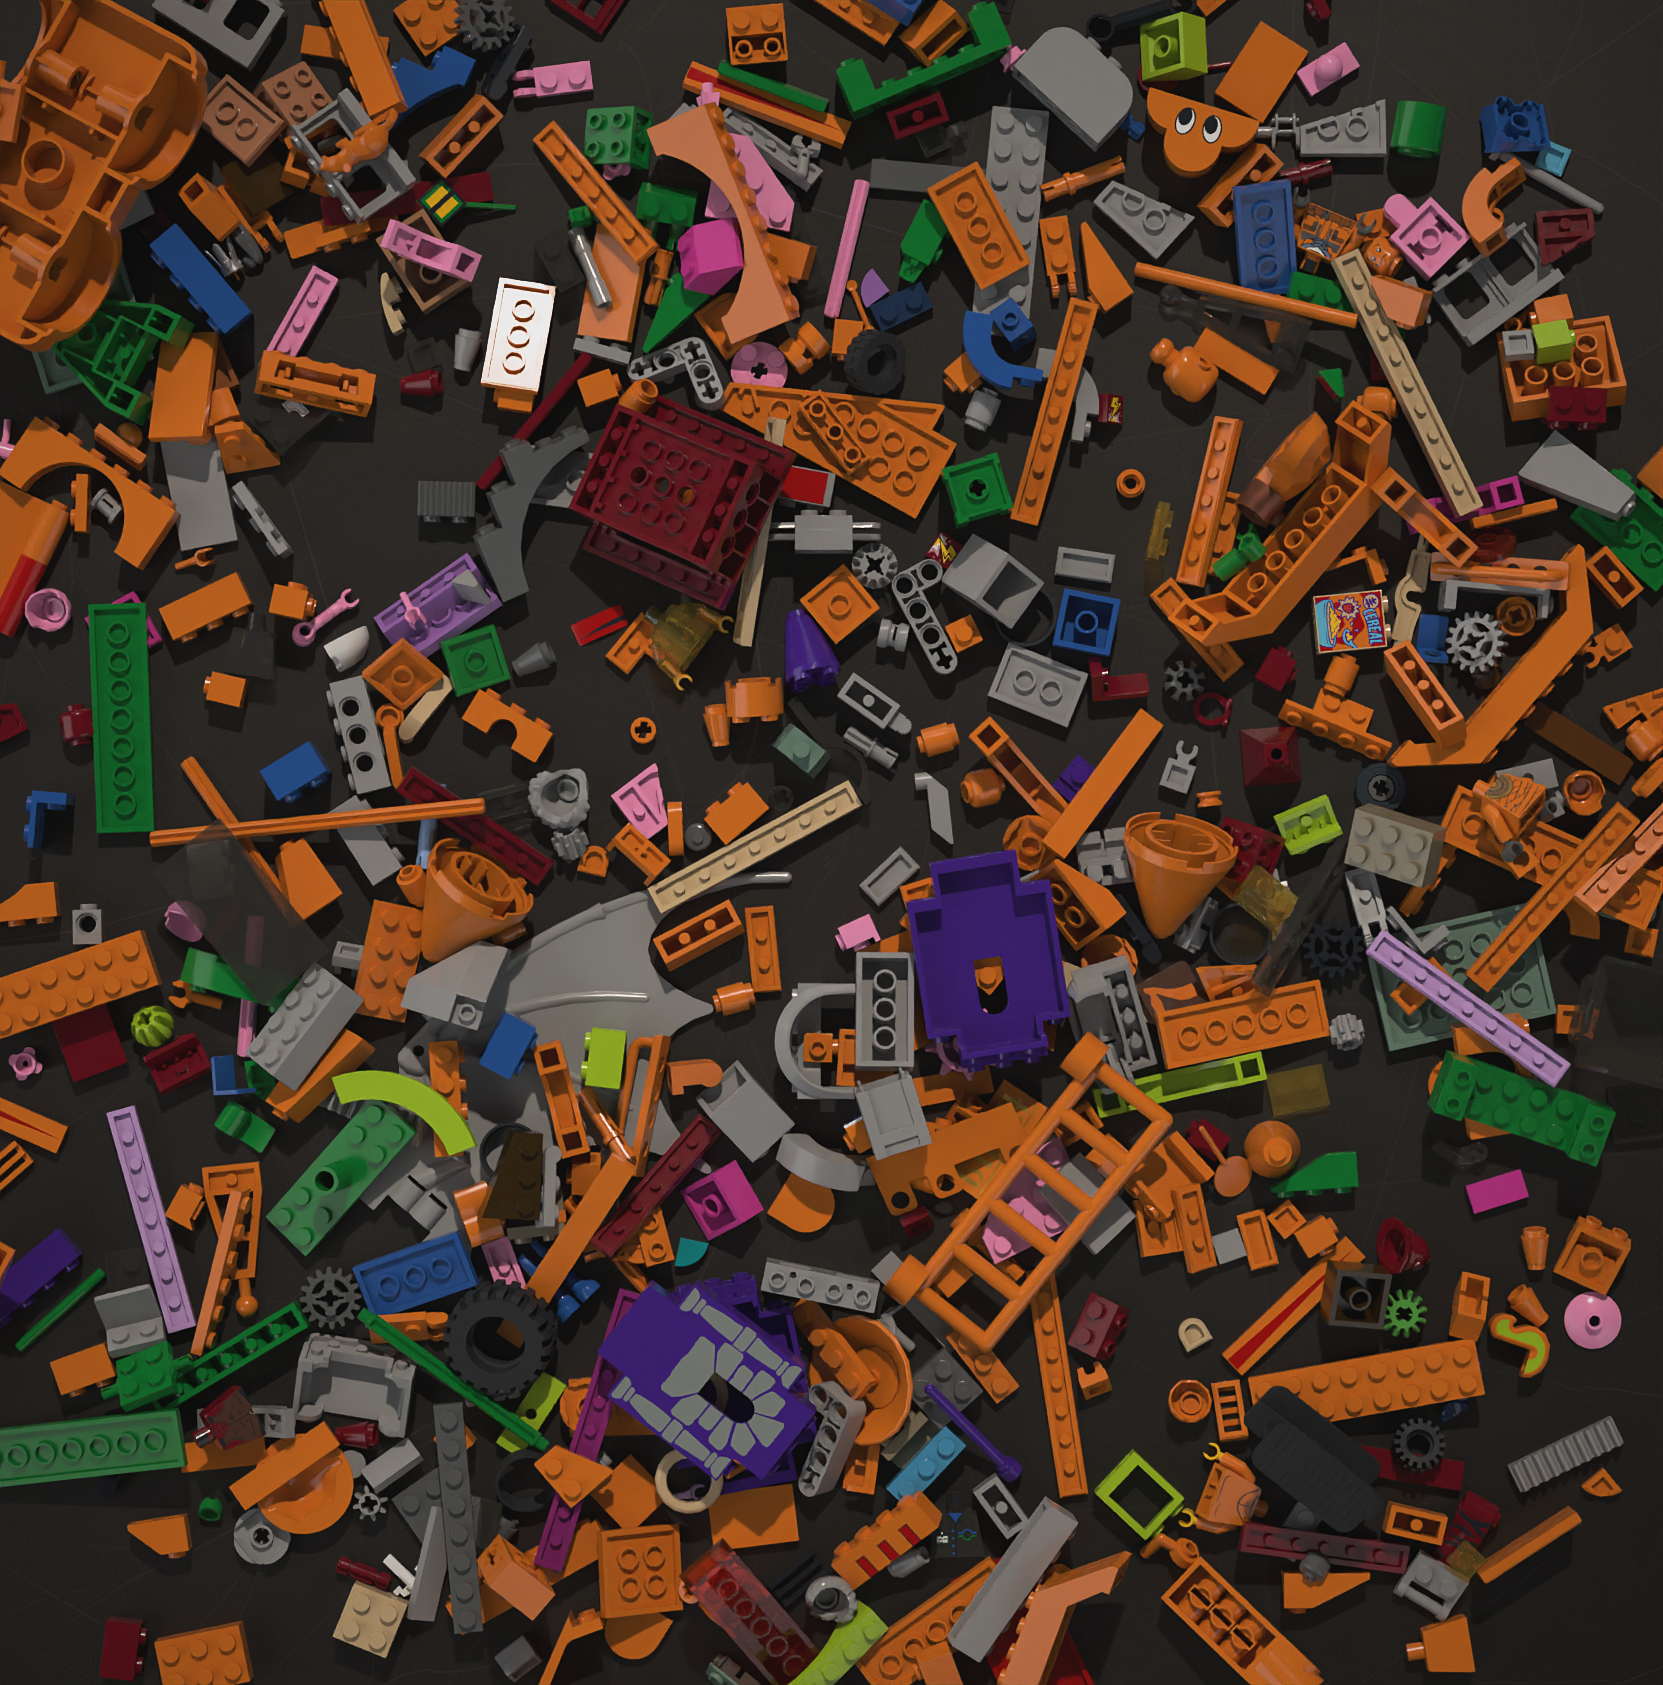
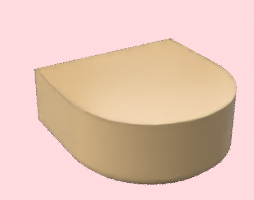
[1178,1318,1212,1352]

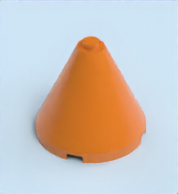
[1123,812,1238,939]
[420,838,533,963]

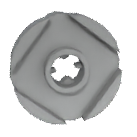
[234,1507,292,1564]

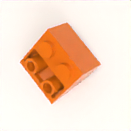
[726,3,788,66]

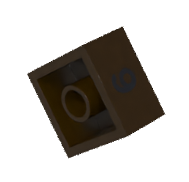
[1319,1260,1392,1330]

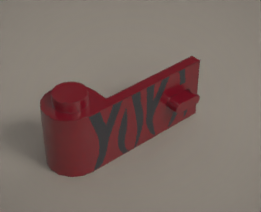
[1432,1490,1501,1574]

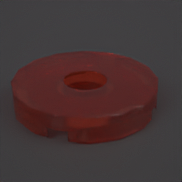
[1465,526,1517,563]

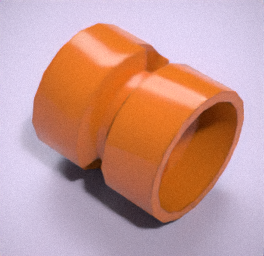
[778,321,832,375]

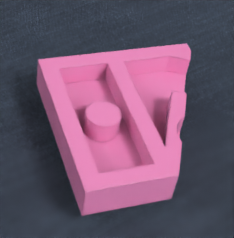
[610,763,668,839]

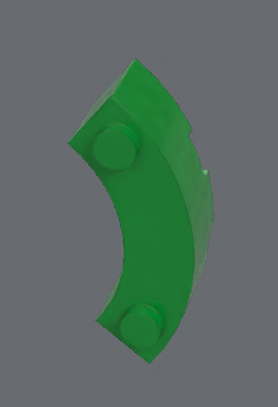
[180,947,301,1013]

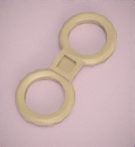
[655,1372,729,1514]

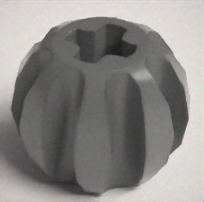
[1163,660,1206,702]

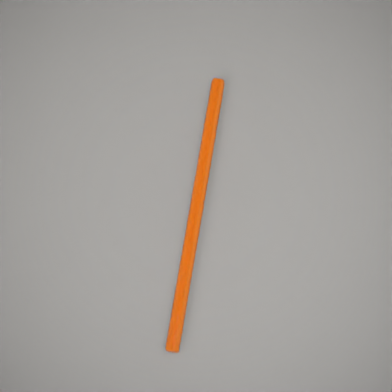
[150,798,486,847]

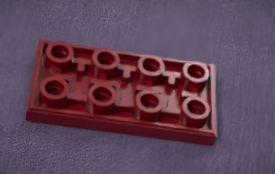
[52,1003,129,1082]

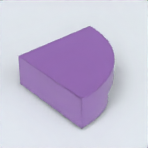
[861,268,889,309]

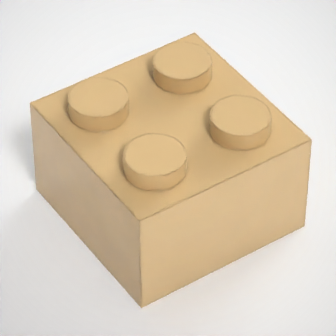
[332,1580,409,1658]

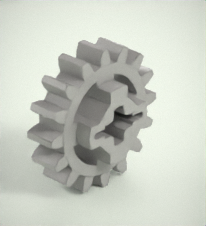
[1446,611,1509,674]

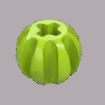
[131,1005,174,1047]

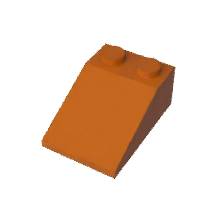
[1026,859,1127,951]

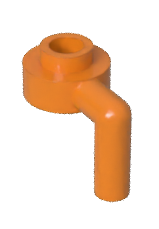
[1140,1533,1199,1569]

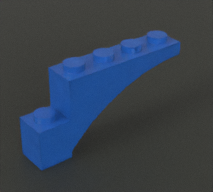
[362,46,478,169]

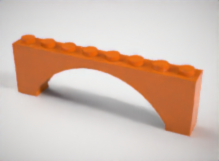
[646,102,800,344]

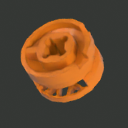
[1494,596,1536,637]

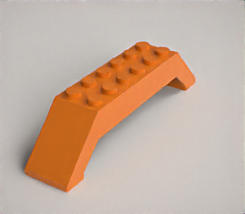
[1168,400,1392,646]
[1386,544,1594,768]
[997,1551,1132,1685]

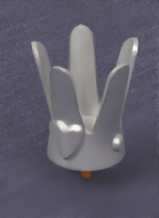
[204,236,244,280]

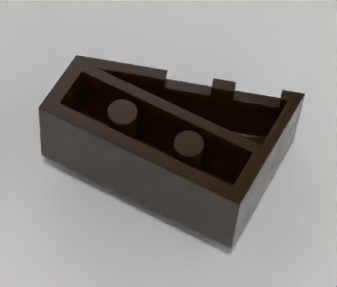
[477,1130,543,1220]

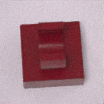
[899,1201,935,1239]

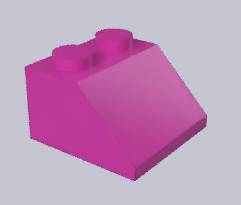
[678,217,744,295]
[680,1160,764,1241]

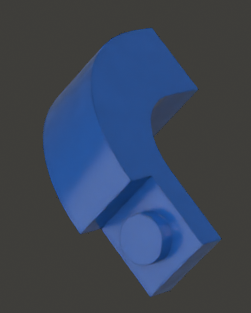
[962,311,1043,391]

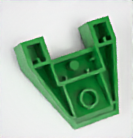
[51,299,195,426]

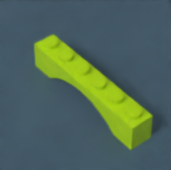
[1091,1050,1267,1118]
[788,1600,889,1685]

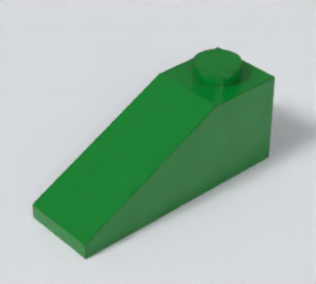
[642,272,710,355]

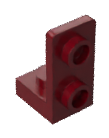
[1089,656,1150,702]

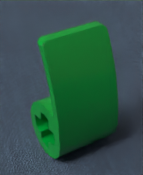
[214,1100,275,1153]

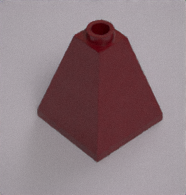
[1239,726,1302,787]

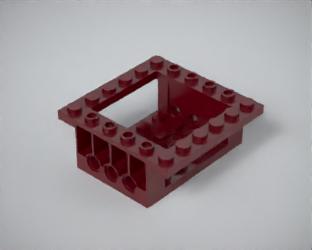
[568,395,797,611]

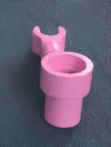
[292,589,359,647]

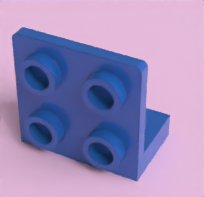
[23,790,75,848]

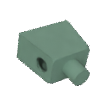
[772,723,831,779]

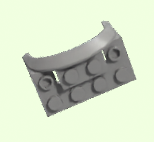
[1067,955,1157,1095]
[775,983,856,1099]

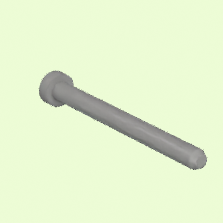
[1489,152,1604,214]

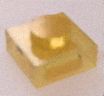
[1445,1540,1487,1581]

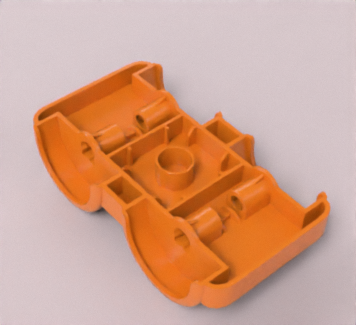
[0,0,208,352]

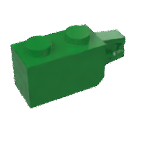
[898,199,951,284]

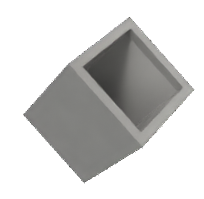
[940,534,1044,629]
[695,1060,795,1162]

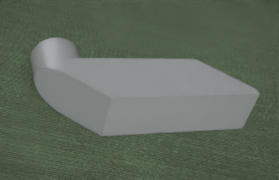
[914,772,954,844]

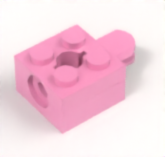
[1383,194,1471,282]

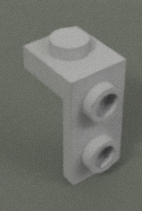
[1385,906,1451,954]

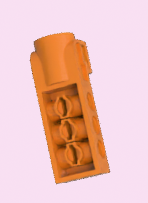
[1161,1556,1324,1685]

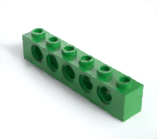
[152,1300,311,1410]

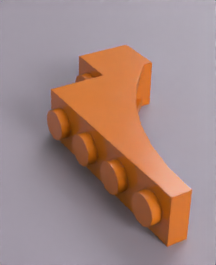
[968,716,1069,825]

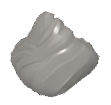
[805,1575,858,1623]

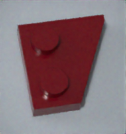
[1534,208,1596,268]

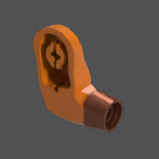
[1234,411,1331,528]

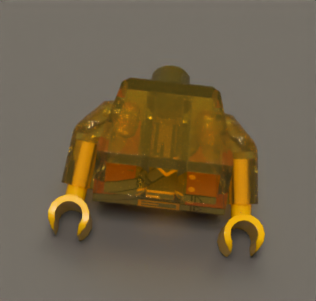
[644,602,734,691]

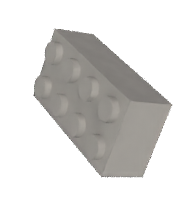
[855,952,914,1071]
[245,961,365,1091]

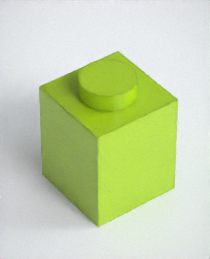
[1532,319,1576,365]

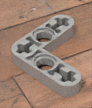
[627,337,726,411]

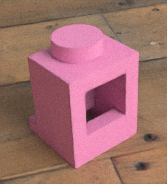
[835,914,881,951]

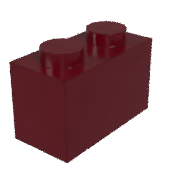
[884,87,950,139]
[99,1616,148,1681]

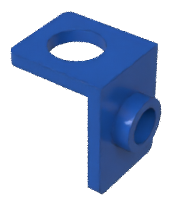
[990,298,1037,352]
[1415,614,1449,663]
[211,1055,256,1095]

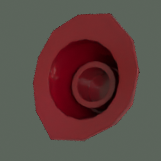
[1376,1217,1431,1275]

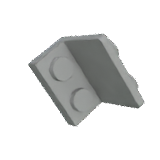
[94,1284,166,1359]

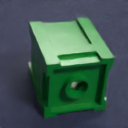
[940,452,1014,529]

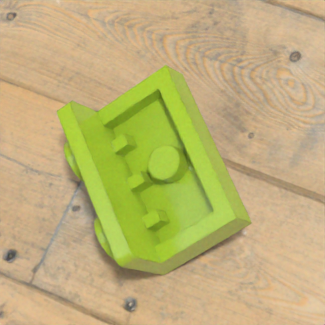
[1273,794,1343,855]

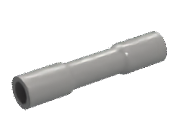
[567,227,613,309]

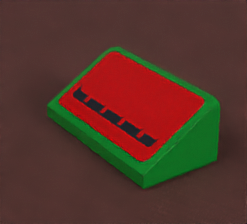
[1316,368,1345,403]

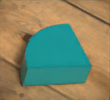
[675,1237,709,1266]

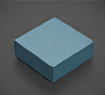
[1534,142,1572,178]

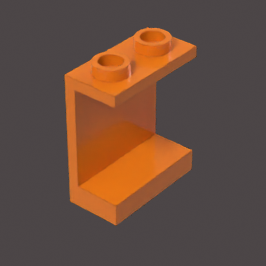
[1125,1131,1215,1222]

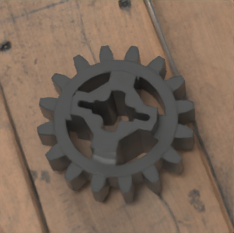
[453,0,515,52]
[299,1266,363,1329]

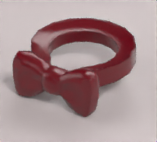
[1193,692,1233,727]

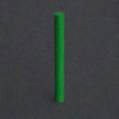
[14,1268,107,1352]

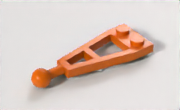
[202,1161,263,1318]

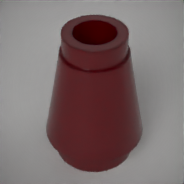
[400,369,444,397]
[335,1421,379,1450]

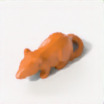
[319,108,398,173]

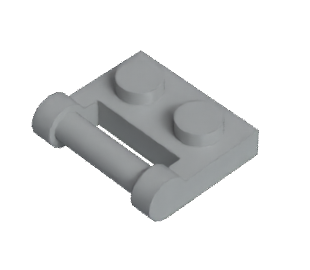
[1393,1549,1470,1622]

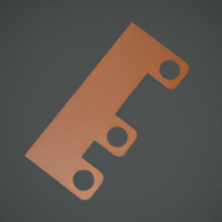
[865,1102,1027,1216]

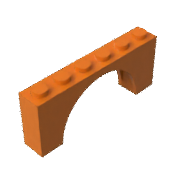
[0,416,181,571]

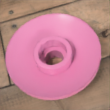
[1564,1291,1621,1349]

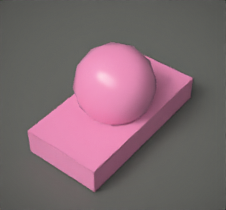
[1296,42,1360,97]

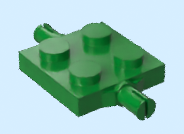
[101,1340,194,1412]

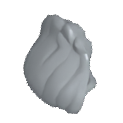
[528,768,590,829]

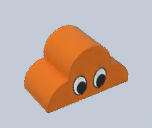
[1147,87,1260,178]

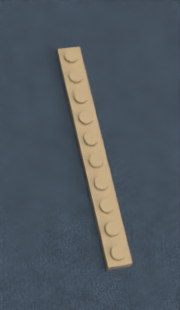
[1331,249,1483,519]

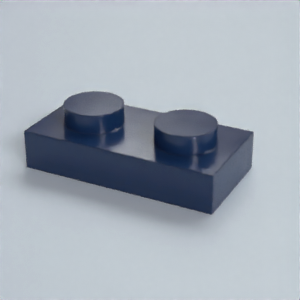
[869,282,933,332]

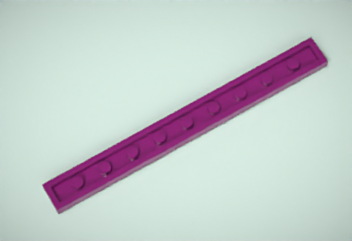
[534,1288,641,1572]

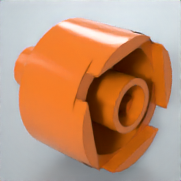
[725,677,784,723]

